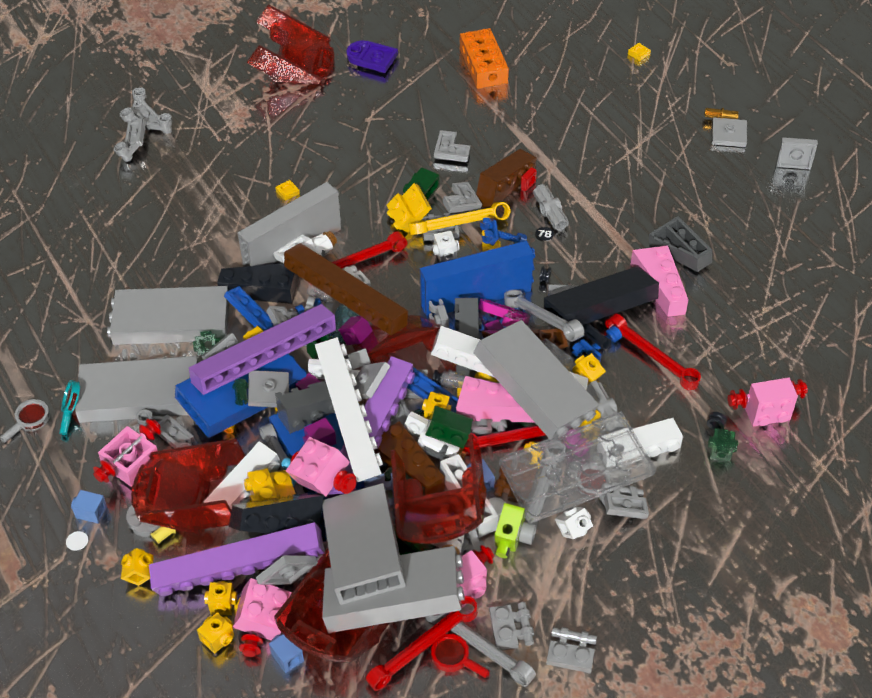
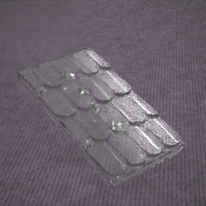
[499,411,656,524]

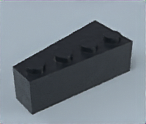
[217,263,299,304]
[229,491,324,534]

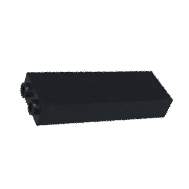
[544,266,659,325]

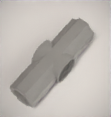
[533,184,569,231]
[586,381,625,435]

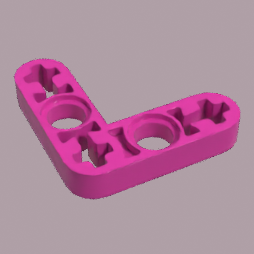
[478,299,531,327]

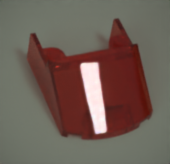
[247,5,334,84]
[352,315,456,380]
[391,434,487,544]
[131,439,246,535]
[274,548,389,662]

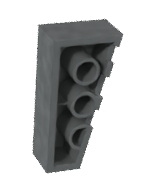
[455,298,482,382]

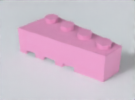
[630,245,688,317]
[456,376,535,423]

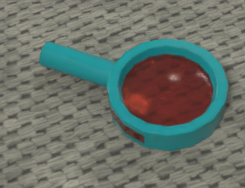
[59,380,80,435]

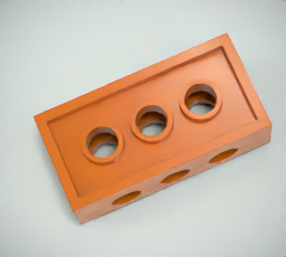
[460,28,509,89]

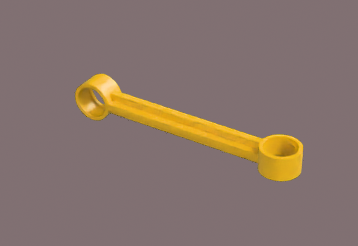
[408,202,510,235]

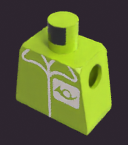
[495,503,525,558]

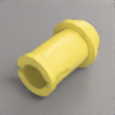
[150,519,179,544]

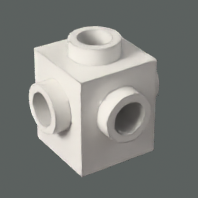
[432,231,460,262]
[555,505,593,539]

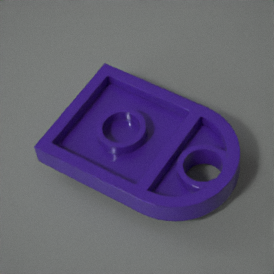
[347,40,398,73]

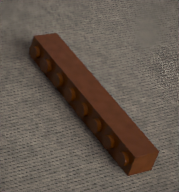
[284,243,408,335]

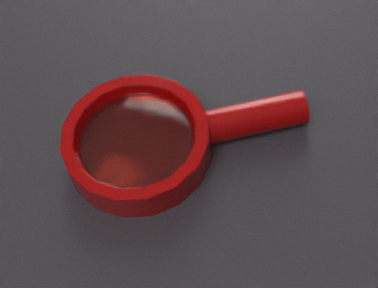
[431,634,490,678]

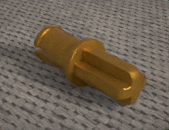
[704,108,739,119]

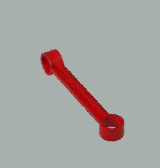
[308,231,408,283]
[605,313,701,390]
[459,425,577,456]
[365,596,478,691]

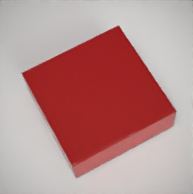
[521,167,537,192]

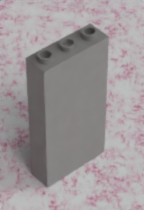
[238,182,341,267]
[107,286,229,345]
[473,320,599,440]
[75,356,198,423]
[322,483,406,605]
[322,546,465,633]

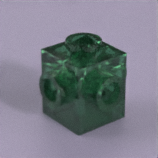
[193,331,221,356]
[708,428,738,462]

